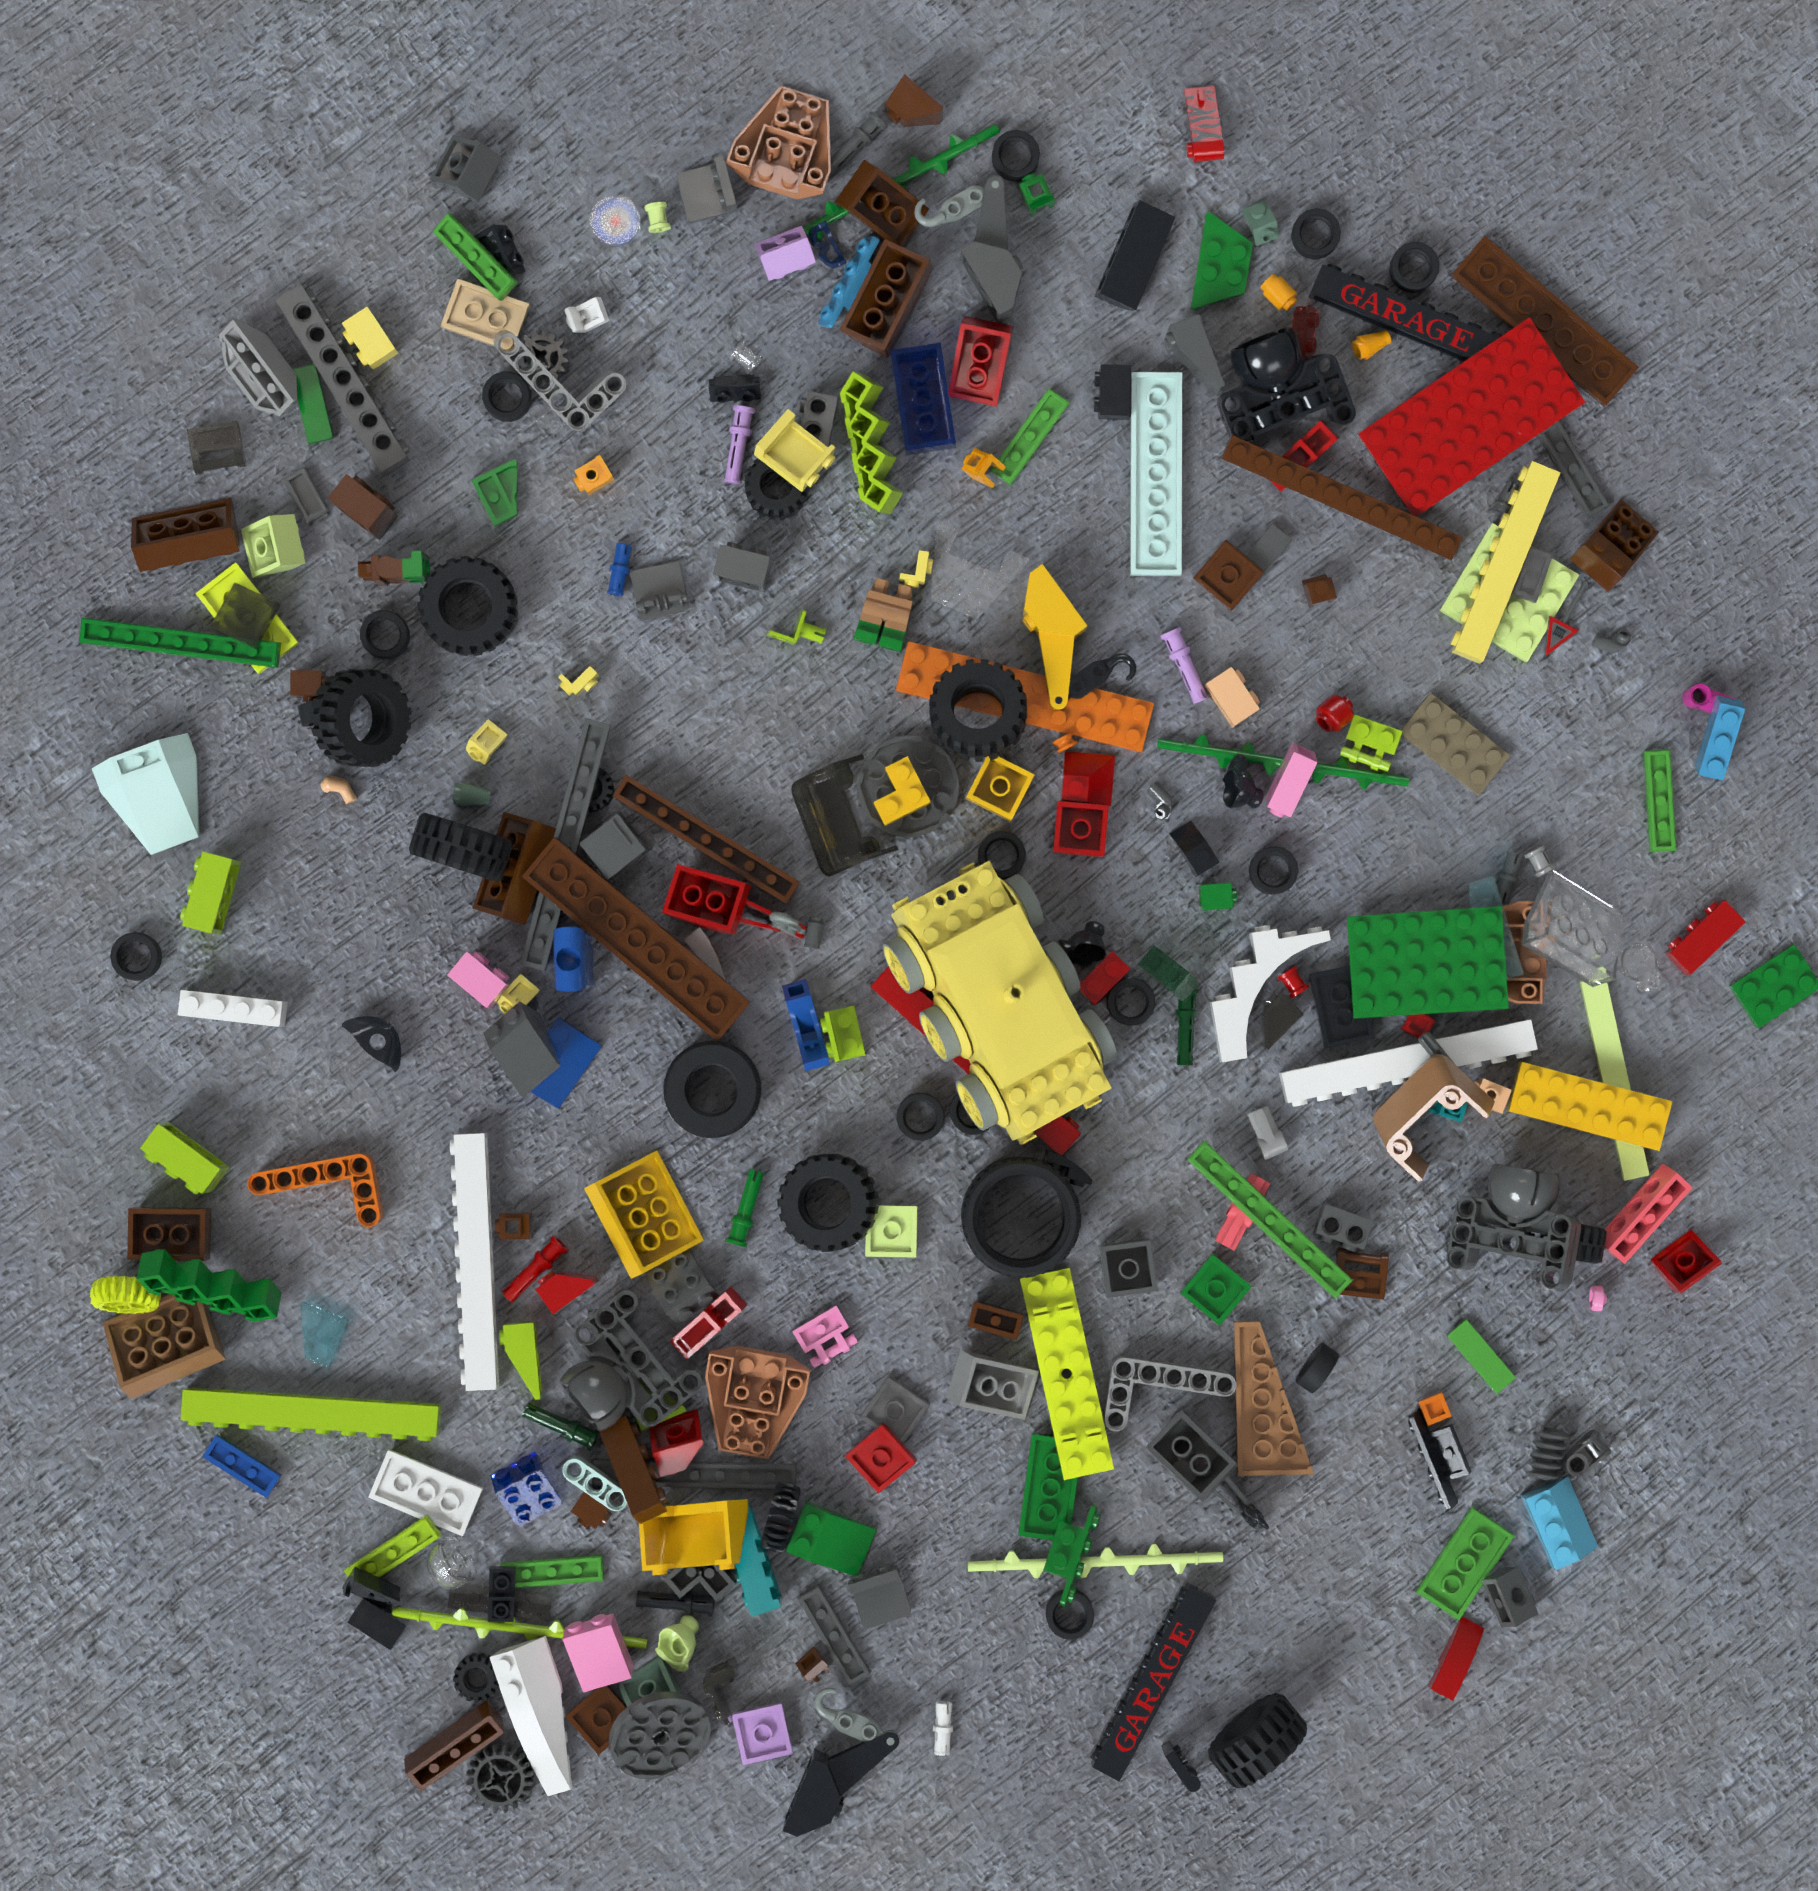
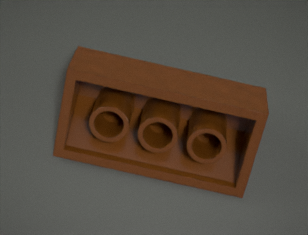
[839,239,933,358]
[131,498,240,572]
[473,812,556,925]

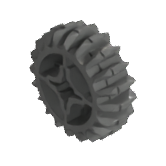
[466,1742,535,1813]

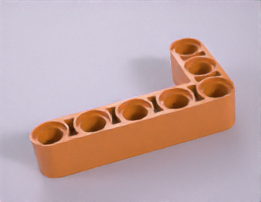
[247,1153,384,1227]

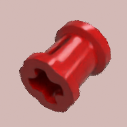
[1277,965,1310,999]

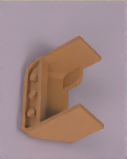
[1373,1054,1495,1182]

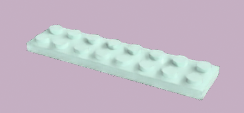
[1130,372,1182,576]

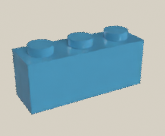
[1694,695,1746,780]

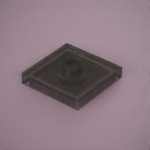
[210,583,280,649]

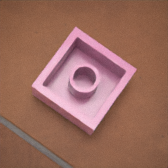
[447,951,510,1008]

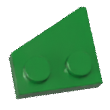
[471,459,518,527]

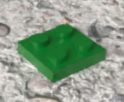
[1179,1254,1252,1326]

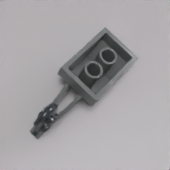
[1146,1411,1269,1532]

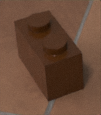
[967,1299,1024,1340]

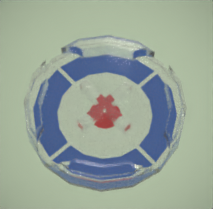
[590,195,641,247]

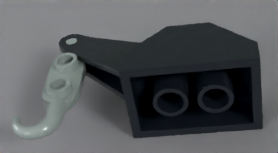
[783,1687,899,1837]

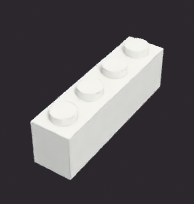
[178,990,288,1027]

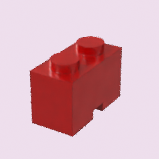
[1079,951,1130,1005]

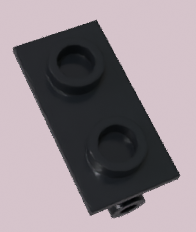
[709,374,761,403]

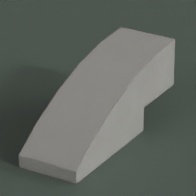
[684,927,726,980]

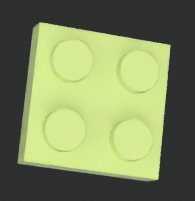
[865,1205,918,1258]

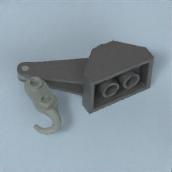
[914,176,1023,323]

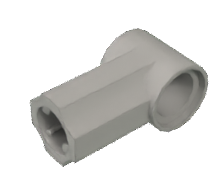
[1247,1106,1288,1160]

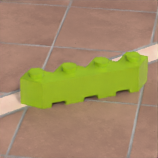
[840,371,903,514]

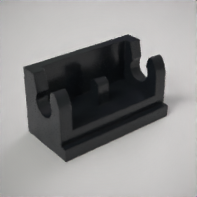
[342,1567,400,1616]
[347,1598,406,1650]

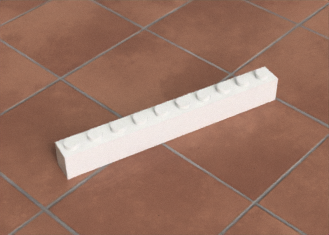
[1279,1019,1538,1107]
[450,1133,499,1391]

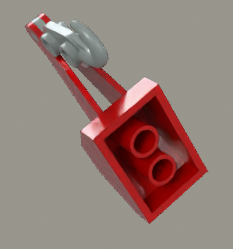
[662,864,807,939]

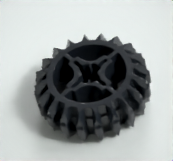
[761,1482,801,1553]

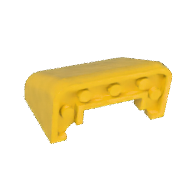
[639,1499,749,1575]

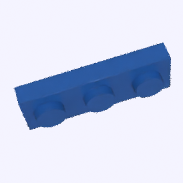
[202,1434,282,1498]

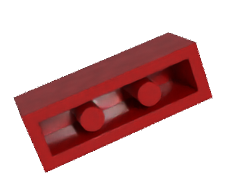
[1665,900,1746,975]

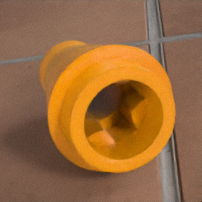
[1352,330,1391,360]

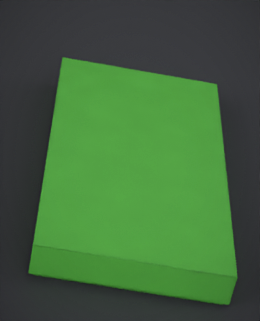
[1415,1506,1515,1620]

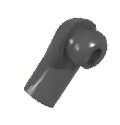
[1592,629,1631,653]

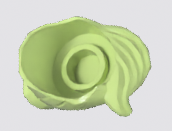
[655,1615,699,1672]

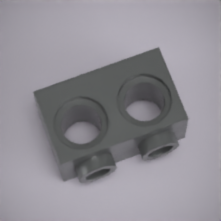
[797,391,838,447]
[1313,1203,1374,1252]

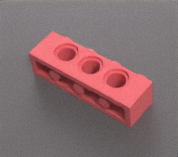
[1604,1164,1693,1264]

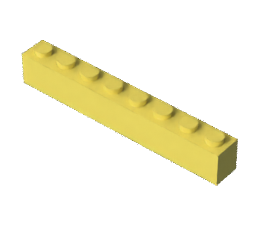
[1450,461,1561,664]

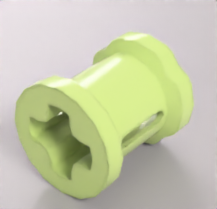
[645,202,671,233]

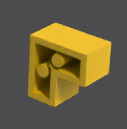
[873,756,931,826]

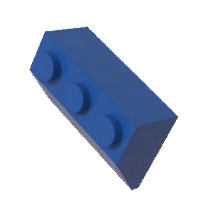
[531,1017,602,1109]

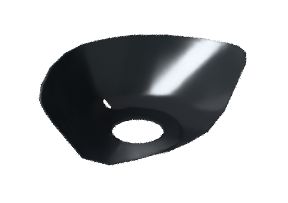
[342,1016,401,1072]

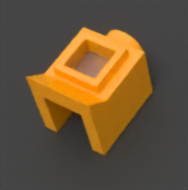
[961,448,1006,488]

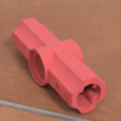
[1215,1173,1270,1251]

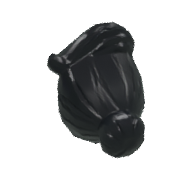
[1222,754,1264,809]
[1058,921,1106,966]

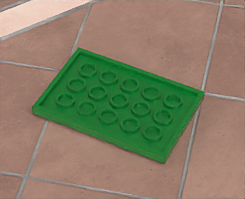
[1347,906,1509,1019]

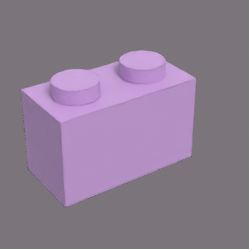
[754,225,816,281]

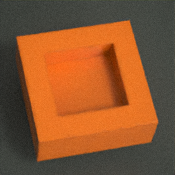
[1417,1392,1452,1426]

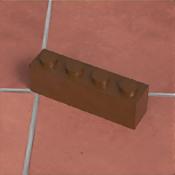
[599,1416,668,1525]
[404,1700,505,1791]

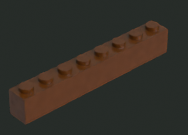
[613,775,801,905]

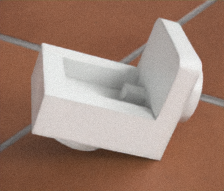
[565,297,610,333]

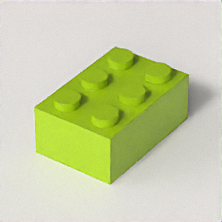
[180,851,242,935]
[140,1122,230,1195]

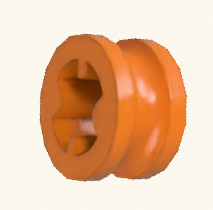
[1052,732,1078,754]

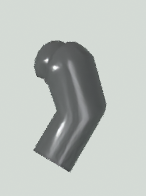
[1147,782,1172,820]

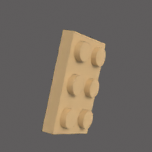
[441,278,530,350]

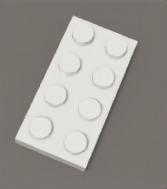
[368,1449,483,1536]

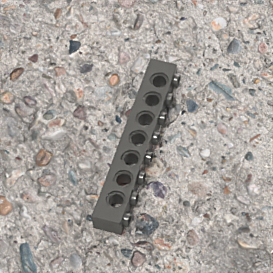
[275,284,410,476]

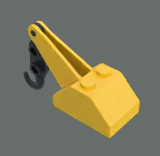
[1022,564,1136,710]

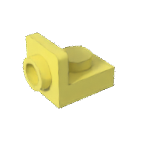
[466,719,508,765]
[497,974,540,1014]

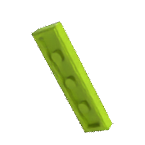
[344,1514,442,1577]

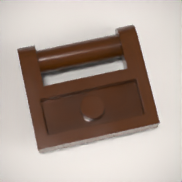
[1336,1248,1389,1300]

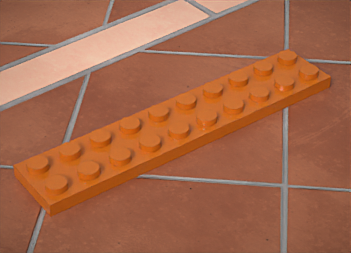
[896,641,1154,753]

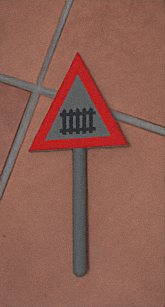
[1544,580,1589,657]

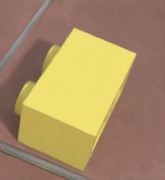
[342,307,399,370]

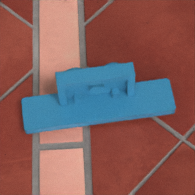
[818,236,880,328]

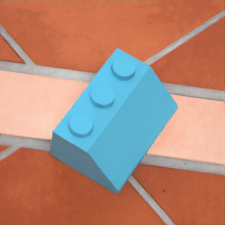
[1521,1476,1598,1570]

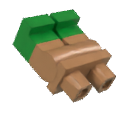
[854,578,913,653]

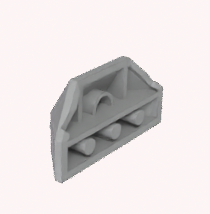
[219,319,297,416]

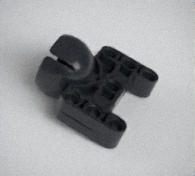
[1217,327,1356,447]

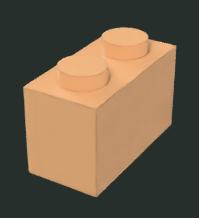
[1204,667,1260,728]

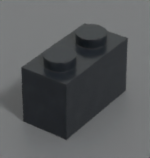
[1094,364,1131,420]

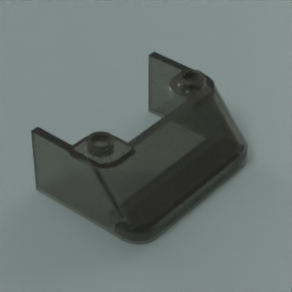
[791,754,899,877]

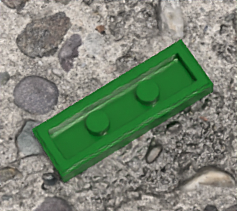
[293,364,334,445]

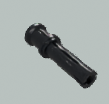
[636,1590,715,1617]

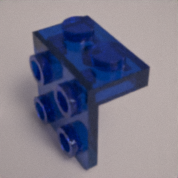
[491,1452,562,1526]

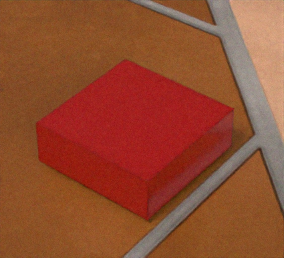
[1400,1014,1436,1039]

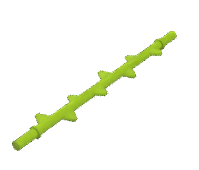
[392,1606,647,1649]

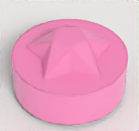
[1589,1285,1607,1311]

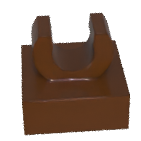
[795,1647,830,1683]

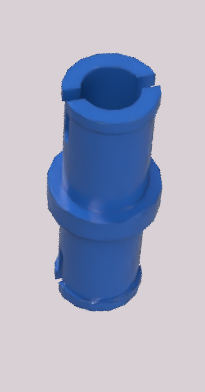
[607,543,632,597]

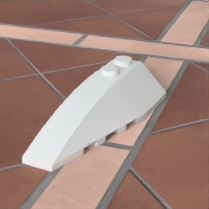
[490,1636,572,1796]

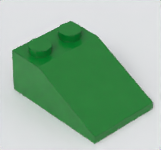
[786,1500,877,1575]

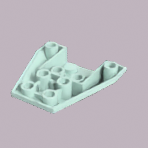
[92,733,200,855]

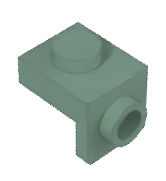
[1242,200,1279,246]

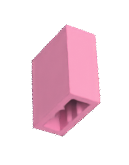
[1266,742,1317,818]
[562,1613,634,1692]

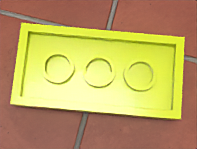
[196,562,299,674]

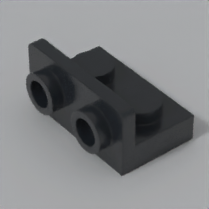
[474,224,525,275]

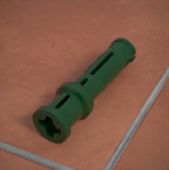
[1175,988,1199,1065]
[522,1402,599,1451]

